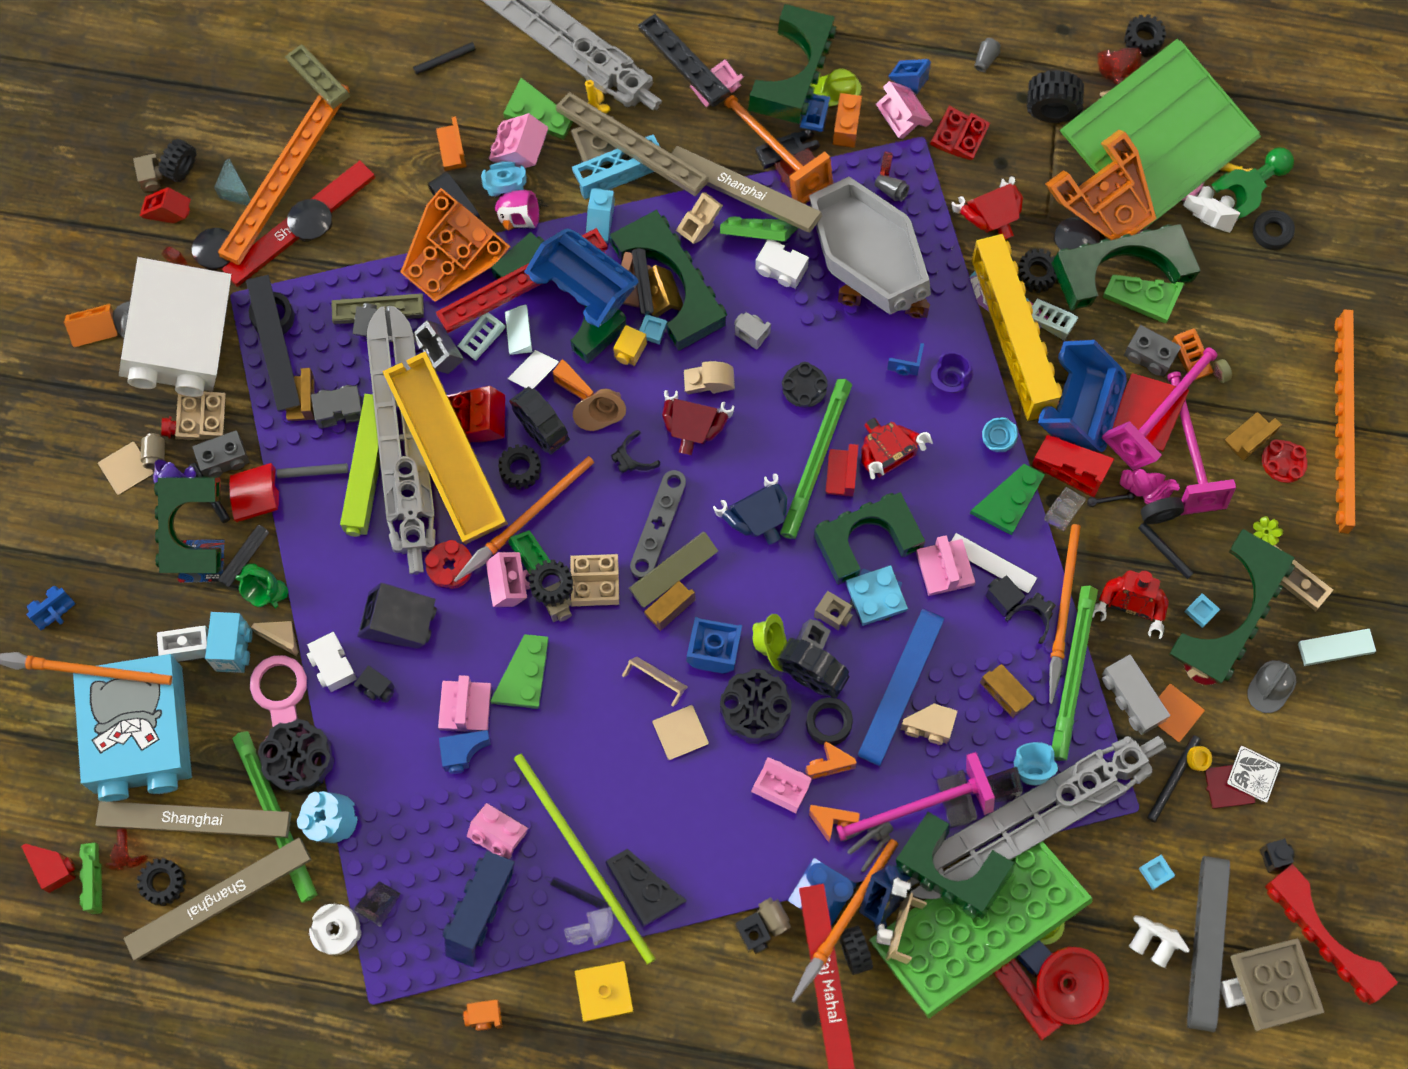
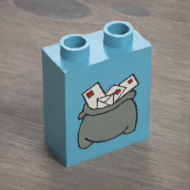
[73,654,192,802]

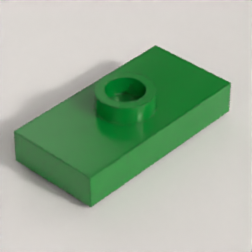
[508,530,551,575]

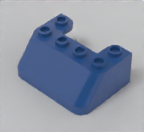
[524,228,638,327]
[1038,340,1126,452]

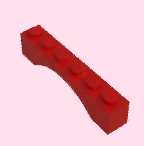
[1265,864,1398,1004]

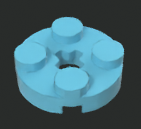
[481,162,527,196]

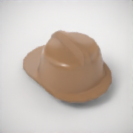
[573,388,626,431]

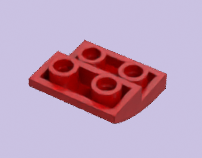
[930,105,990,160]
[229,463,279,522]

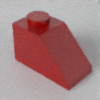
[140,187,191,224]
[21,844,76,893]

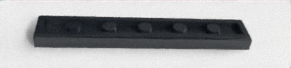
[638,14,731,107]
[246,275,301,412]

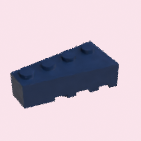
[442,851,515,967]

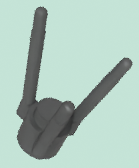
[843,822,894,872]

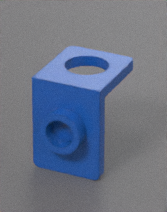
[887,343,924,376]

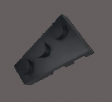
[605,849,687,927]

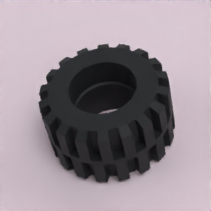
[1027,70,1084,123]

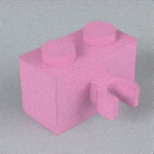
[486,552,530,607]

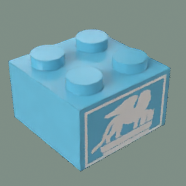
[205,612,253,673]

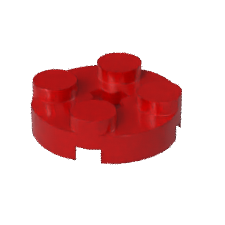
[425,540,472,589]

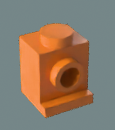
[463,1000,502,1031]

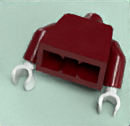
[662,390,734,455]

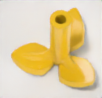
[585,80,610,114]

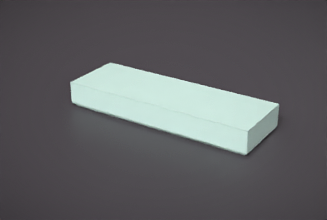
[1298,629,1376,666]

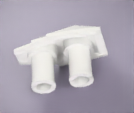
[1183,186,1240,233]
[1129,915,1189,968]

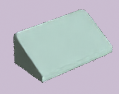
[505,305,532,355]

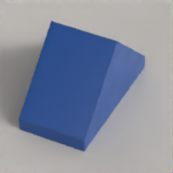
[888,59,931,94]
[800,94,830,132]

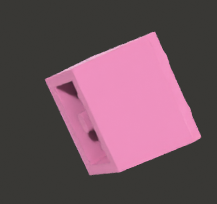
[489,114,548,168]

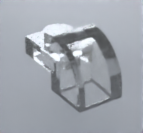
[1044,487,1086,532]
[564,907,614,946]

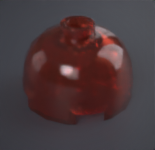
[1097,48,1141,85]

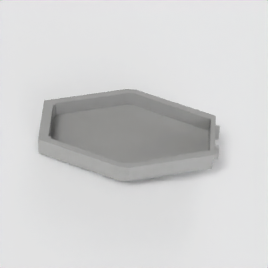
[809,177,931,314]

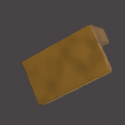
[648,265,683,317]
[286,368,315,421]
[1224,413,1282,461]
[644,581,695,631]
[980,664,1034,718]

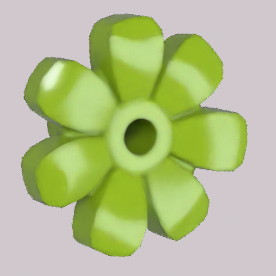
[1253,516,1283,546]

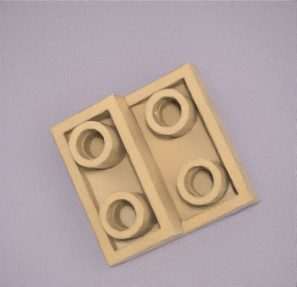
[175,392,225,440]
[571,554,619,606]

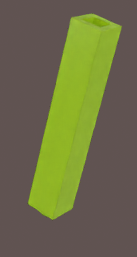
[340,394,380,537]

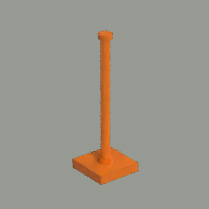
[725,95,833,204]

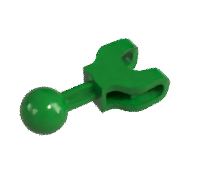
[1212,147,1294,220]

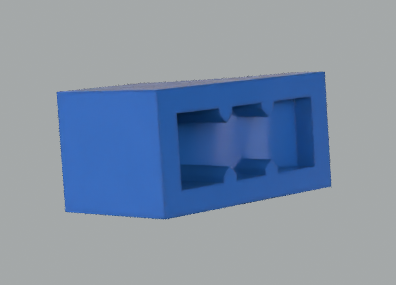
[439,730,491,774]

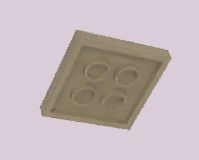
[1230,938,1324,1031]

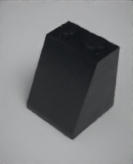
[357,583,437,649]

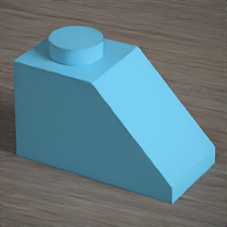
[586,188,615,243]

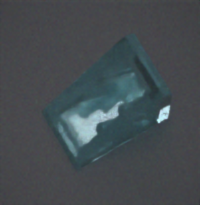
[214,159,251,206]

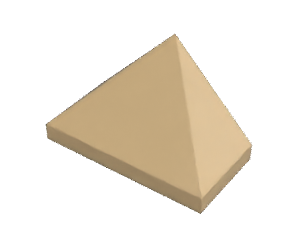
[251,621,298,656]

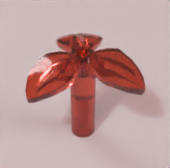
[105,828,148,871]

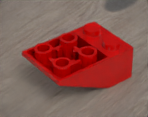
[447,386,505,442]

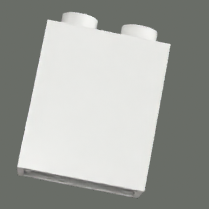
[119,257,231,397]

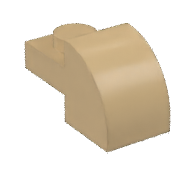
[676,193,723,243]
[684,361,735,395]

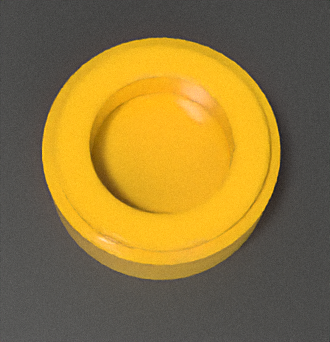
[1187,746,1212,771]

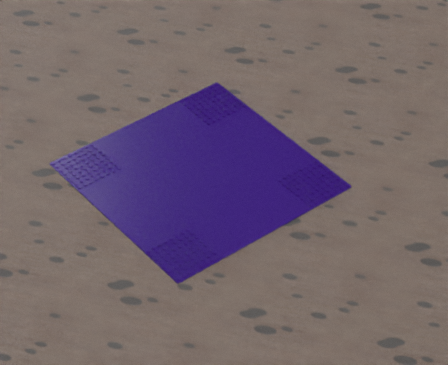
[230,137,1139,1005]

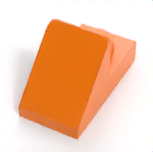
[805,742,857,779]
[809,805,860,842]

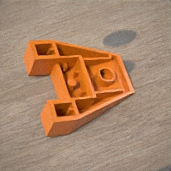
[1045,130,1156,240]

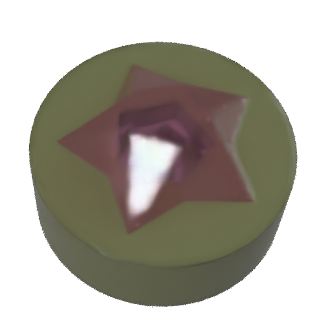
[1213,359,1232,383]

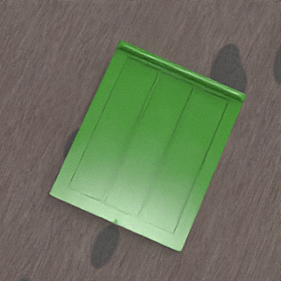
[1059,39,1261,230]

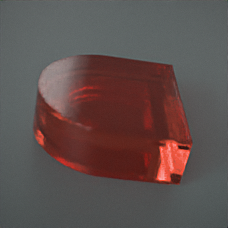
[880,151,893,177]
[161,246,187,266]

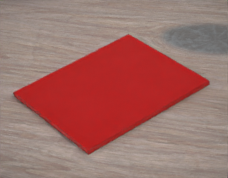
[1112,373,1189,451]

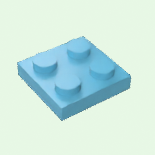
[846,565,908,626]

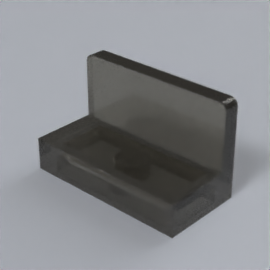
[936,770,977,828]

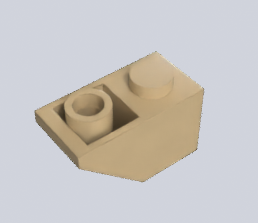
[900,704,957,745]

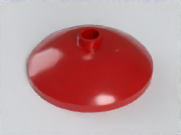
[1037,947,1109,1024]

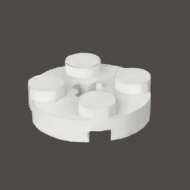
[309,904,361,955]

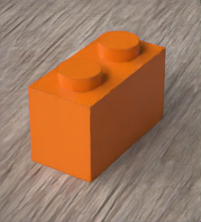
[833,93,862,148]

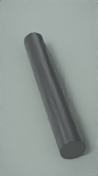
[277,463,348,478]

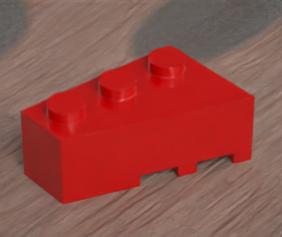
[1031,435,1114,497]

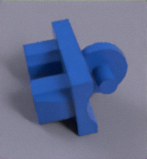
[26,586,75,631]

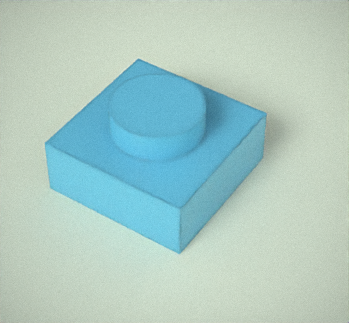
[639,314,667,344]
[1185,593,1220,628]
[1139,855,1175,890]

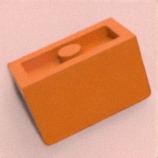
[436,116,466,171]
[64,304,118,347]

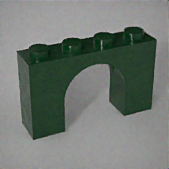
[154,477,222,573]
[814,492,925,585]
[896,812,1014,919]

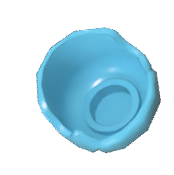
[982,417,1018,452]

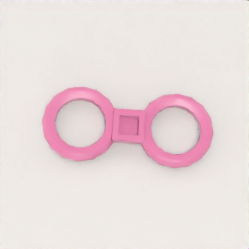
[250,656,318,781]

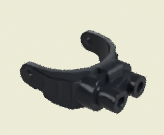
[610,430,661,474]
[1005,593,1056,644]

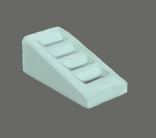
[1032,299,1078,341]
[458,312,506,360]

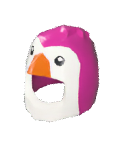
[495,190,539,231]

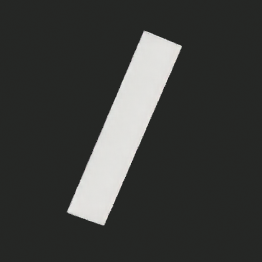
[952,533,1037,593]

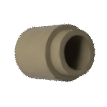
[141,433,165,470]
[757,897,791,937]

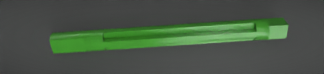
[780,379,852,539]
[1052,585,1098,761]
[232,731,317,903]

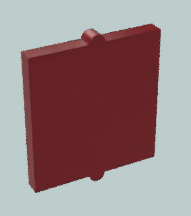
[1205,765,1255,809]

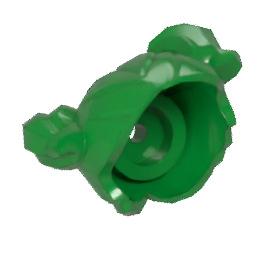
[236,564,288,609]

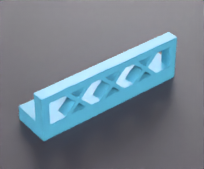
[572,134,660,200]

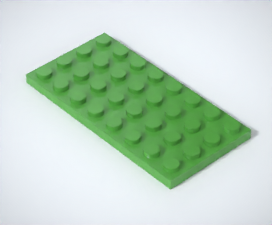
[869,841,1093,1018]

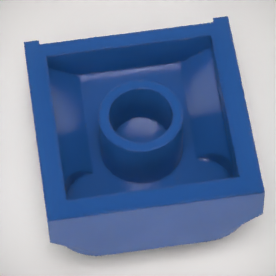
[686,617,742,673]
[788,858,857,925]

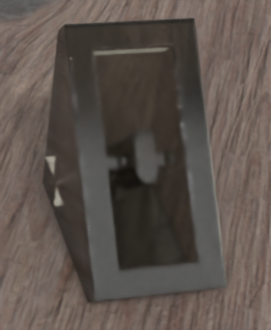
[986,767,1023,803]
[354,881,400,928]

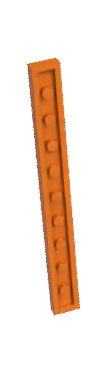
[218,84,350,265]
[1335,310,1355,534]

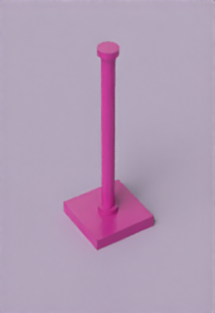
[1101,348,1217,470]
[1167,372,1236,515]
[836,752,995,841]

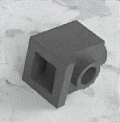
[797,619,831,650]

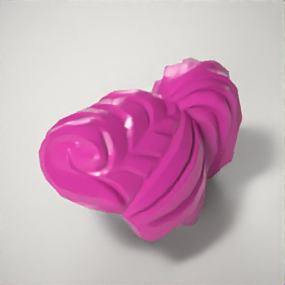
[1120,468,1180,504]

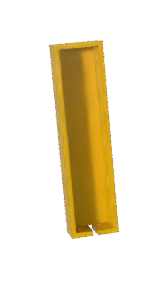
[382,351,508,545]

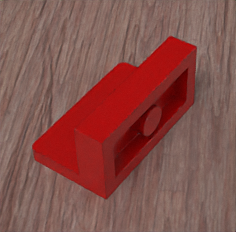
[826,444,858,497]

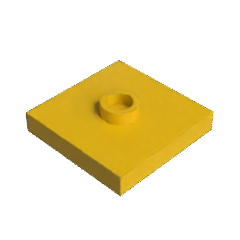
[575,961,633,1022]

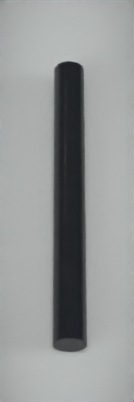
[1147,735,1201,823]

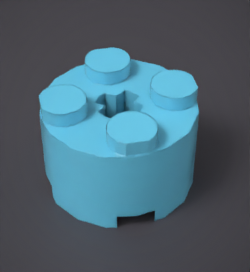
[297,791,358,843]

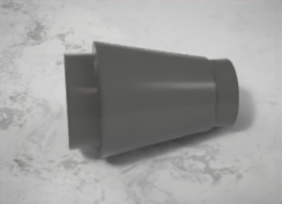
[974,38,1001,72]
[875,174,910,201]

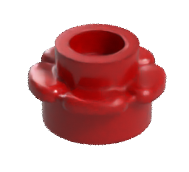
[161,416,176,439]

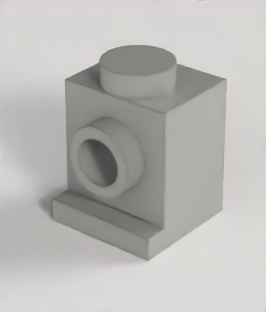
[734,312,771,350]

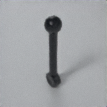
[1087,492,1136,507]

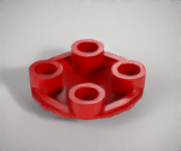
[1262,439,1308,483]

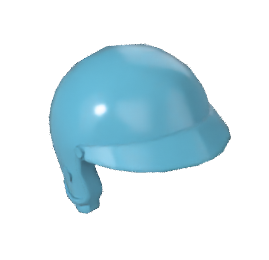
[1014,742,1058,785]

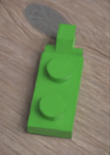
[79,843,102,914]

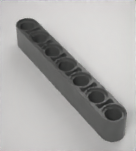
[1187,856,1230,1032]

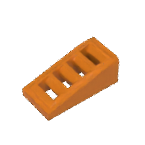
[1172,328,1213,380]
[553,359,594,400]

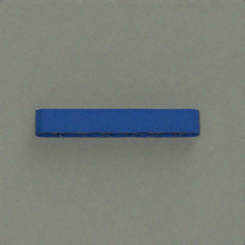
[857,609,945,766]

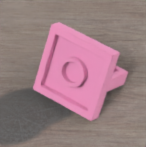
[876,81,933,139]
[916,535,975,596]
[438,675,492,732]

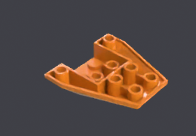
[401,188,511,302]

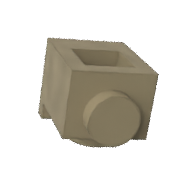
[133,154,163,192]
[544,581,572,622]
[814,591,853,630]

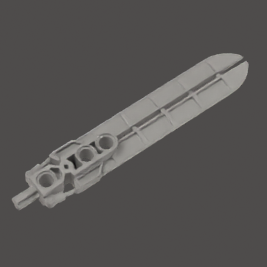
[482,0,662,111]
[367,306,436,575]
[909,736,1166,899]

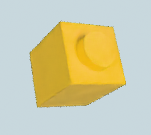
[613,325,647,366]

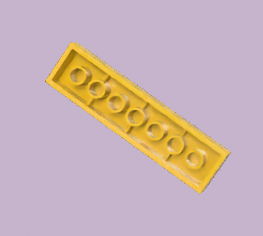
[971,234,1062,421]

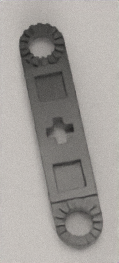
[630,470,686,579]

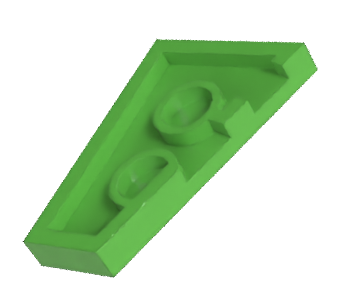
[720,216,798,241]

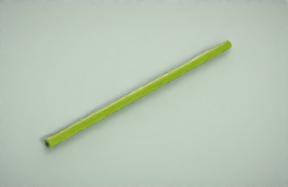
[514,754,656,965]

